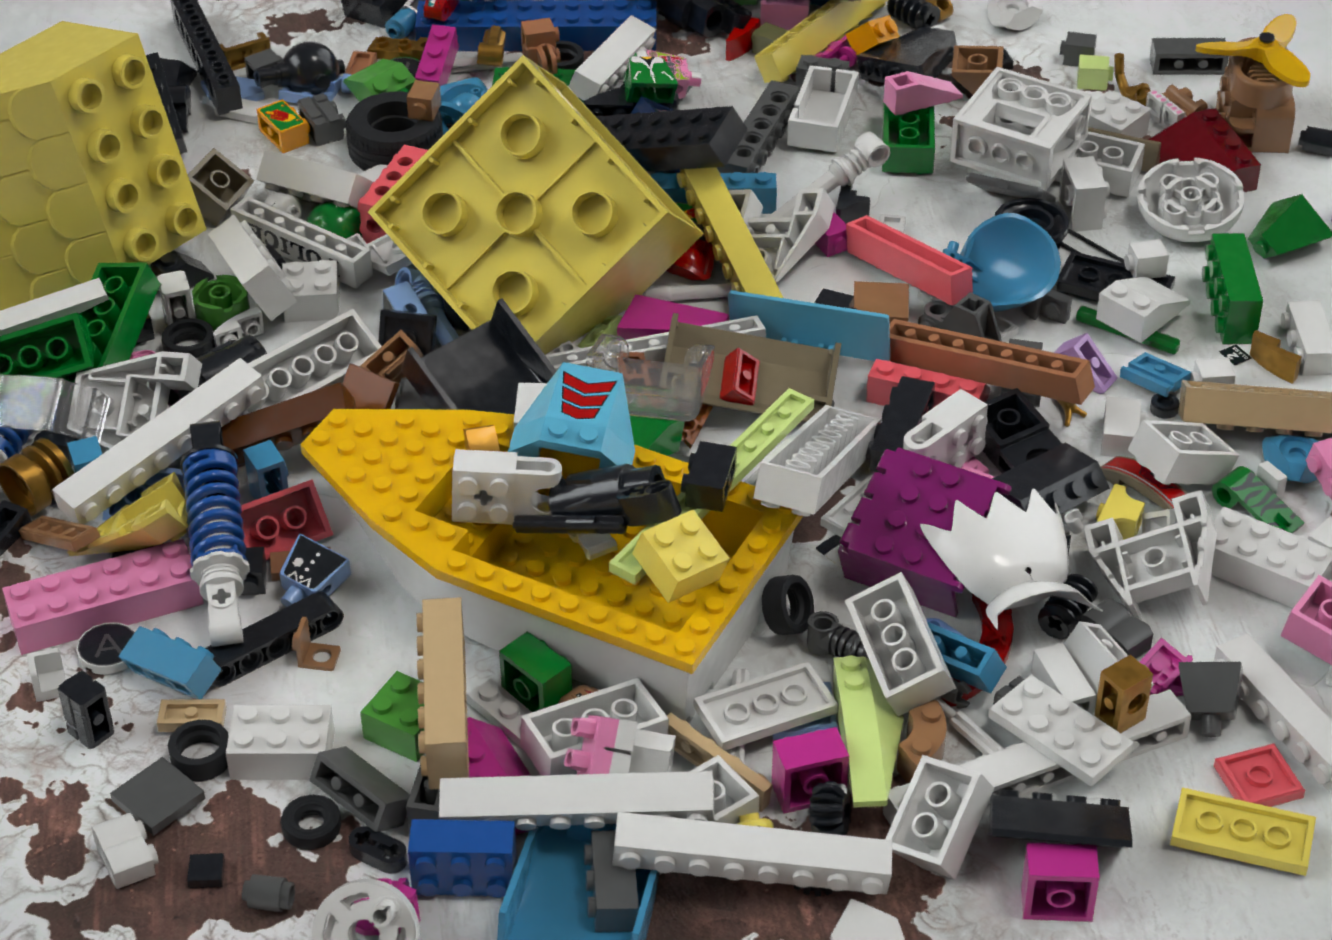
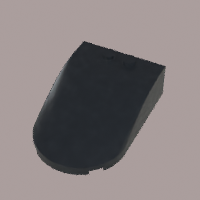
[401,298,557,415]

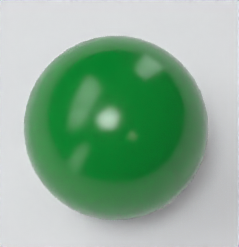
[306,201,362,239]

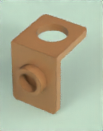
[292,617,341,671]

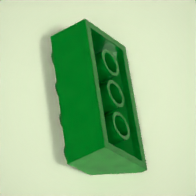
[0,312,94,396]

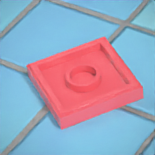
[1214,743,1305,807]

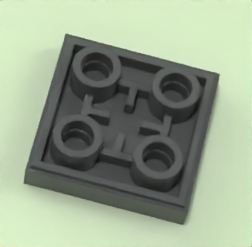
[110,757,205,836]

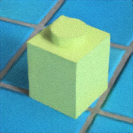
[1077,55,1114,91]

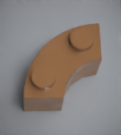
[896,699,947,784]

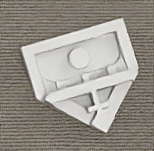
[830,899,905,940]

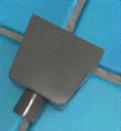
[1179,662,1243,737]

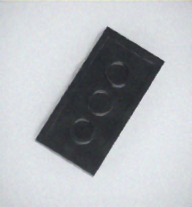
[1057,251,1176,301]

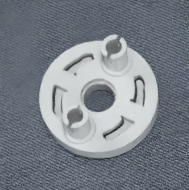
[312,879,420,940]

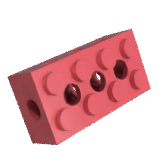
[357,145,428,244]

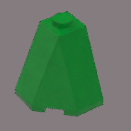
[1248,194,1332,259]

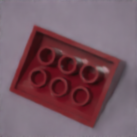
[1148,108,1261,192]

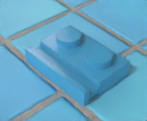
[1120,352,1191,397]

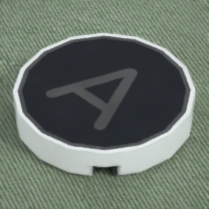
[76,622,136,674]

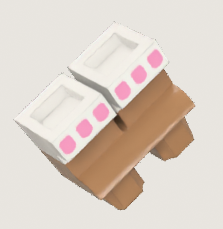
[1146,84,1208,129]

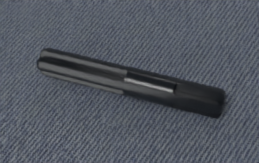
[512,515,628,534]

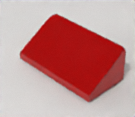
[720,347,760,406]

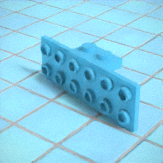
[728,290,890,361]

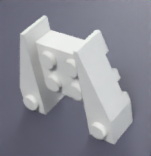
[1084,490,1217,621]

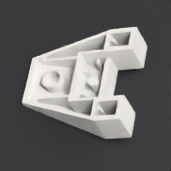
[727,188,835,283]
[66,351,202,469]

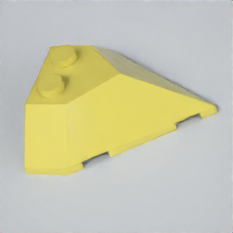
[67,472,188,556]

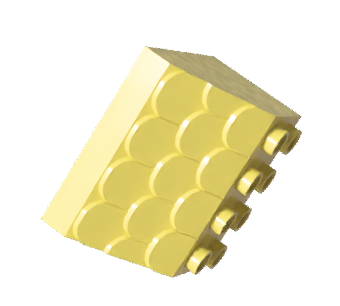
[0,21,207,310]
[368,55,704,354]

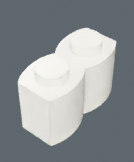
[91,813,159,889]

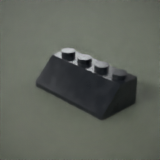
[992,442,1110,514]

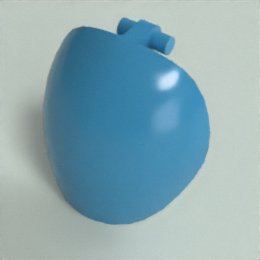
[942,213,1061,312]

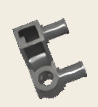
[918,292,1002,341]

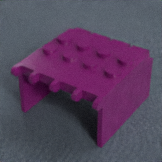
[838,447,1012,618]

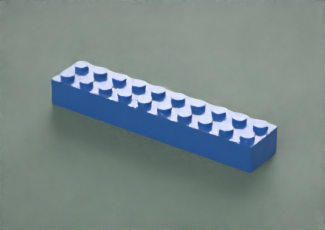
[415,0,657,51]

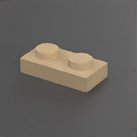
[157,699,227,732]

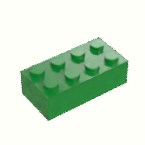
[882,93,935,174]
[1202,233,1264,345]

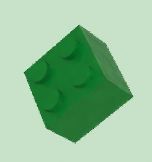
[499,631,573,712]

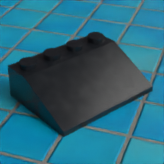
[988,789,1133,848]

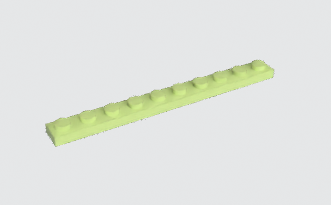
[609,388,814,585]

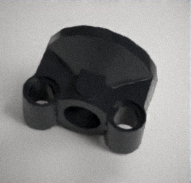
[995,198,1069,250]

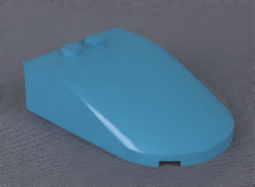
[497,824,660,940]

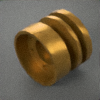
[0,438,75,516]

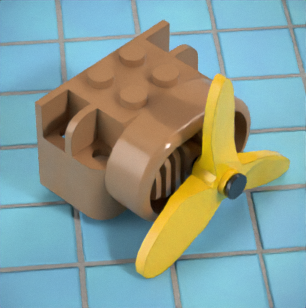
[1195,14,1311,153]

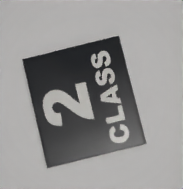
[1219,344,1252,365]

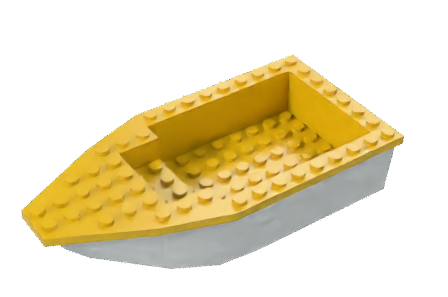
[300,409,803,723]

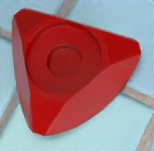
[666,239,715,281]

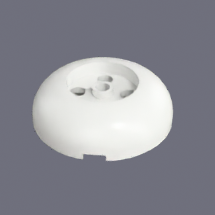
[1138,158,1245,242]

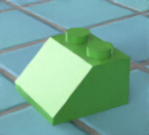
[343,59,416,101]

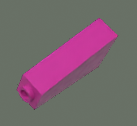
[617,294,729,341]

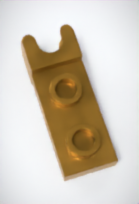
[367,36,428,60]

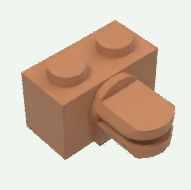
[521,18,561,75]

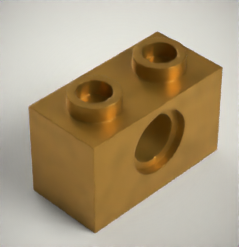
[1094,654,1153,733]

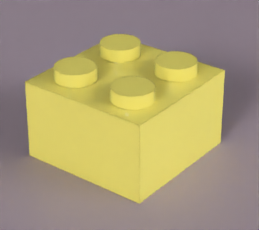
[632,509,730,603]

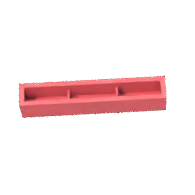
[846,215,973,306]

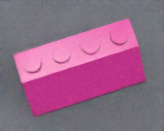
[467,717,532,836]

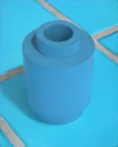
[385,8,417,39]

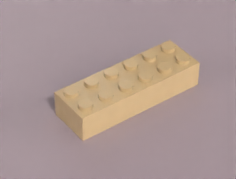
[1178,380,1332,437]
[416,597,469,790]

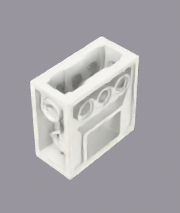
[950,67,1092,191]

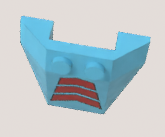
[508,362,635,468]

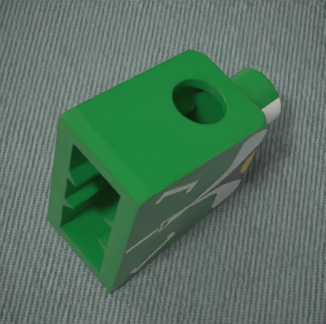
[624,51,678,103]

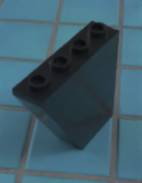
[857,26,957,83]

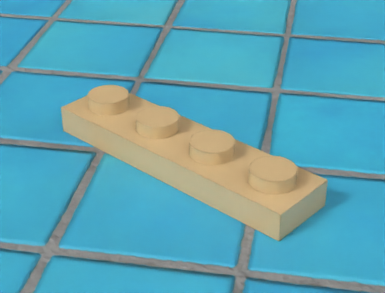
[667,713,773,812]

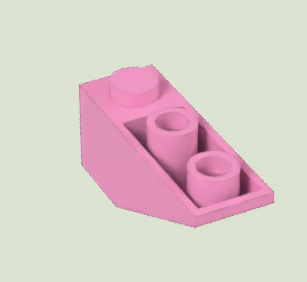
[884,71,963,116]

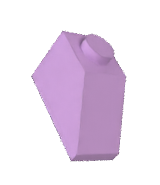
[1054,333,1118,394]

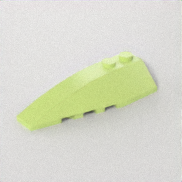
[833,655,904,808]

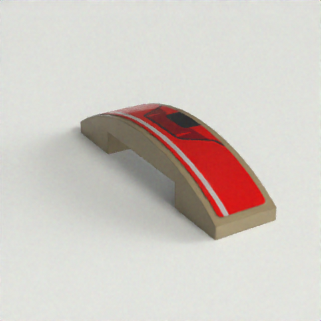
[1101,456,1188,510]

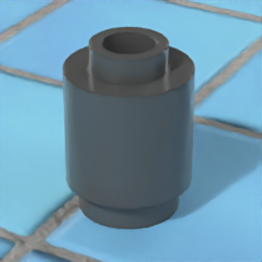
[242,874,295,912]

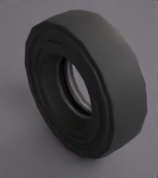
[281,794,342,850]

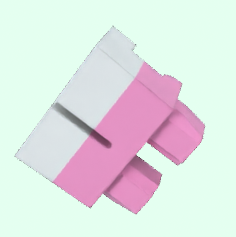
[564,715,638,775]

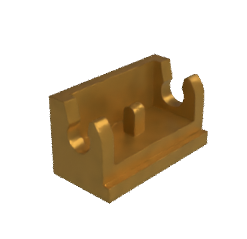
[219,32,271,71]

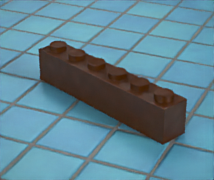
[182,382,354,464]

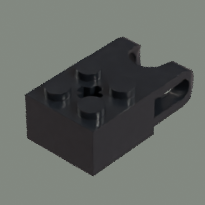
[983,388,1062,473]

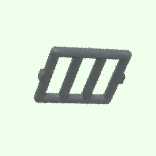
[966,173,1056,203]

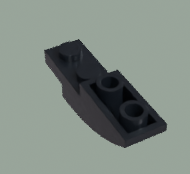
[584,87,680,116]

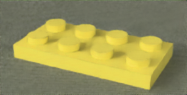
[1170,787,1316,876]

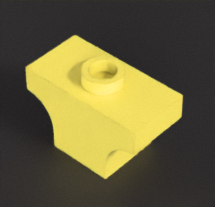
[1096,484,1145,540]

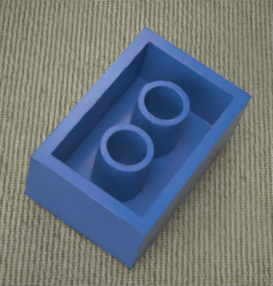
[408,819,517,898]

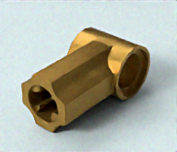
[477,26,506,67]

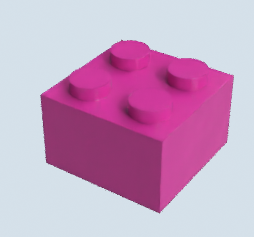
[772,727,849,814]
[1021,842,1100,922]

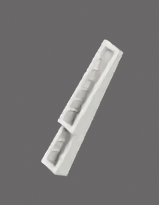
[0,278,109,336]

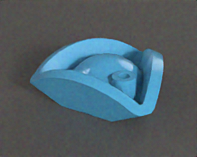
[439,83,488,120]
[1262,435,1318,483]

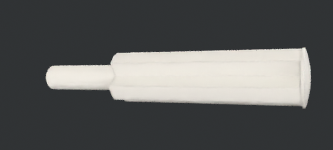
[933,697,1004,755]

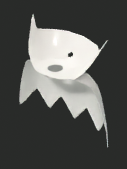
[920,489,1103,630]

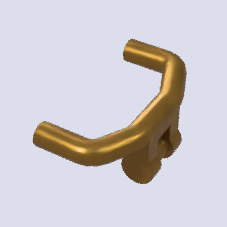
[1114,53,1151,106]

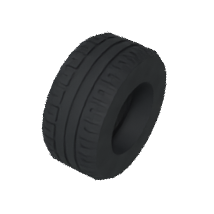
[346,91,443,171]

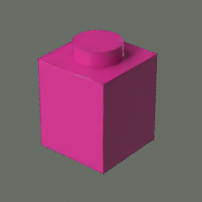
[815,212,847,257]

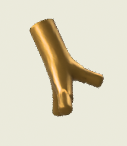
[1057,400,1087,427]

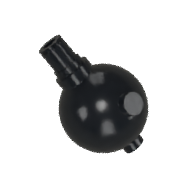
[254,41,345,95]

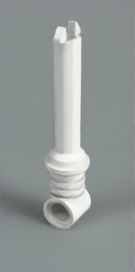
[768,132,890,217]

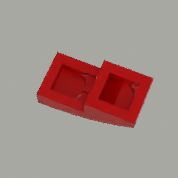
[726,17,761,61]

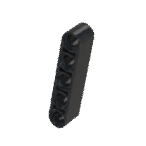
[206,592,344,687]

